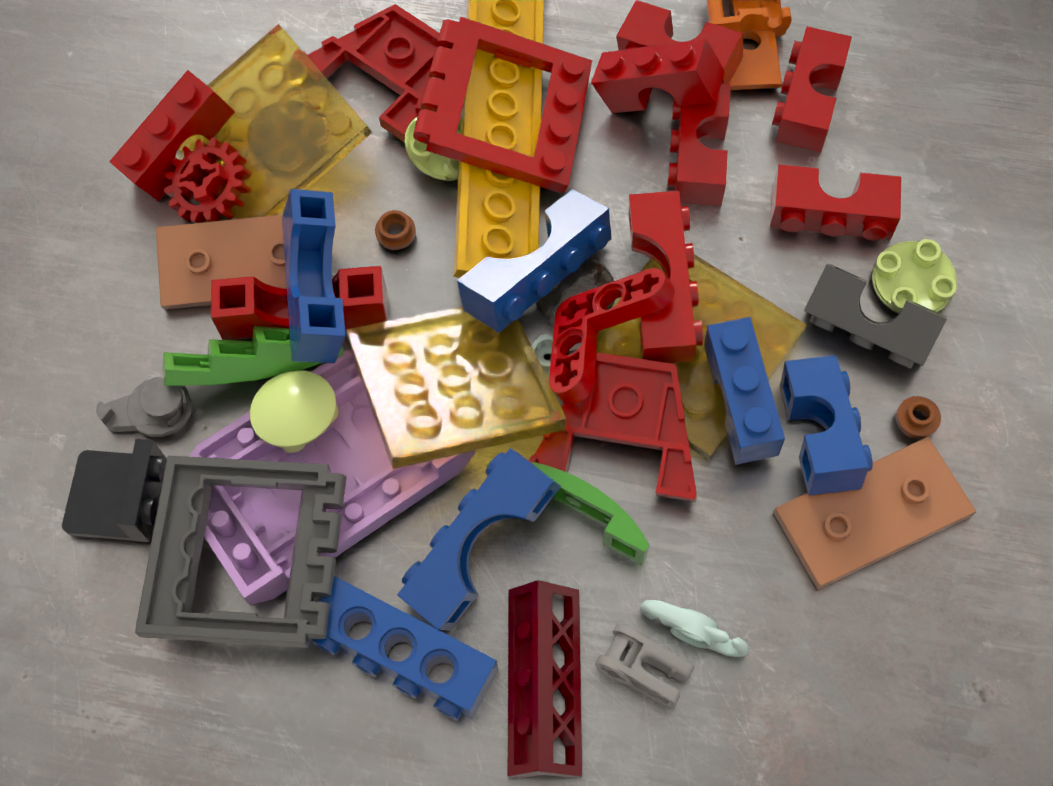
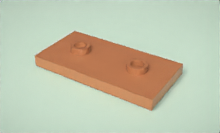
[156,215,287,310]
[773,437,976,590]

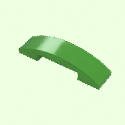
[486,460,649,565]

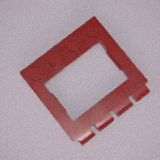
[413,16,593,194]

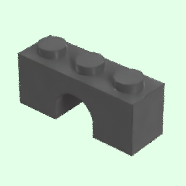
[804,263,947,368]

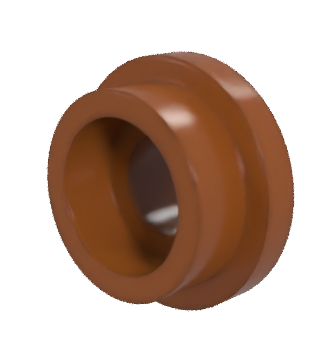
[375,210,416,250]
[896,396,941,438]

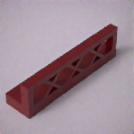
[507,580,582,778]

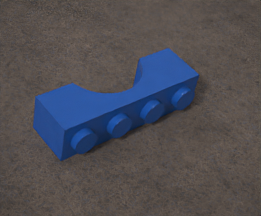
[282,189,346,363]
[457,189,612,332]
[397,448,561,631]

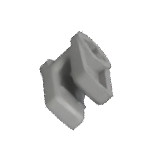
[595,623,695,708]

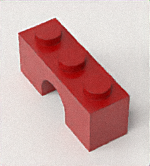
[616,0,743,84]
[772,26,852,153]
[591,39,725,113]
[109,70,235,201]
[667,84,731,206]
[770,164,901,241]

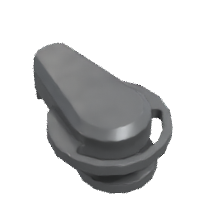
[96,377,192,437]

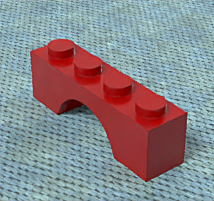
[628,191,703,363]
[211,266,389,340]

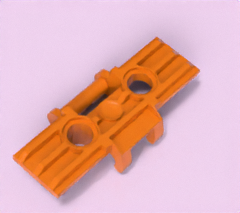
[707,0,792,90]

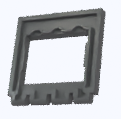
[135,455,347,648]

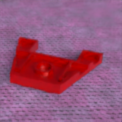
[293,4,439,143]
[529,352,697,502]

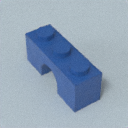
[704,317,785,465]
[780,355,873,496]

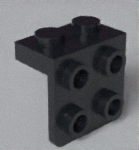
[62,439,167,542]

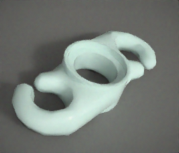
[640,600,750,657]

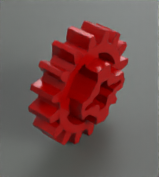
[164,138,252,223]

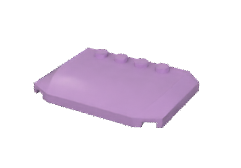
[189,342,476,605]

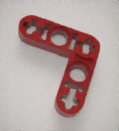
[549,268,675,405]

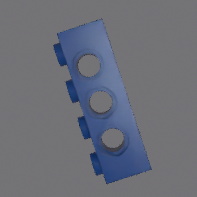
[312,576,499,721]

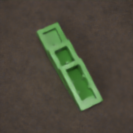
[162,326,344,386]

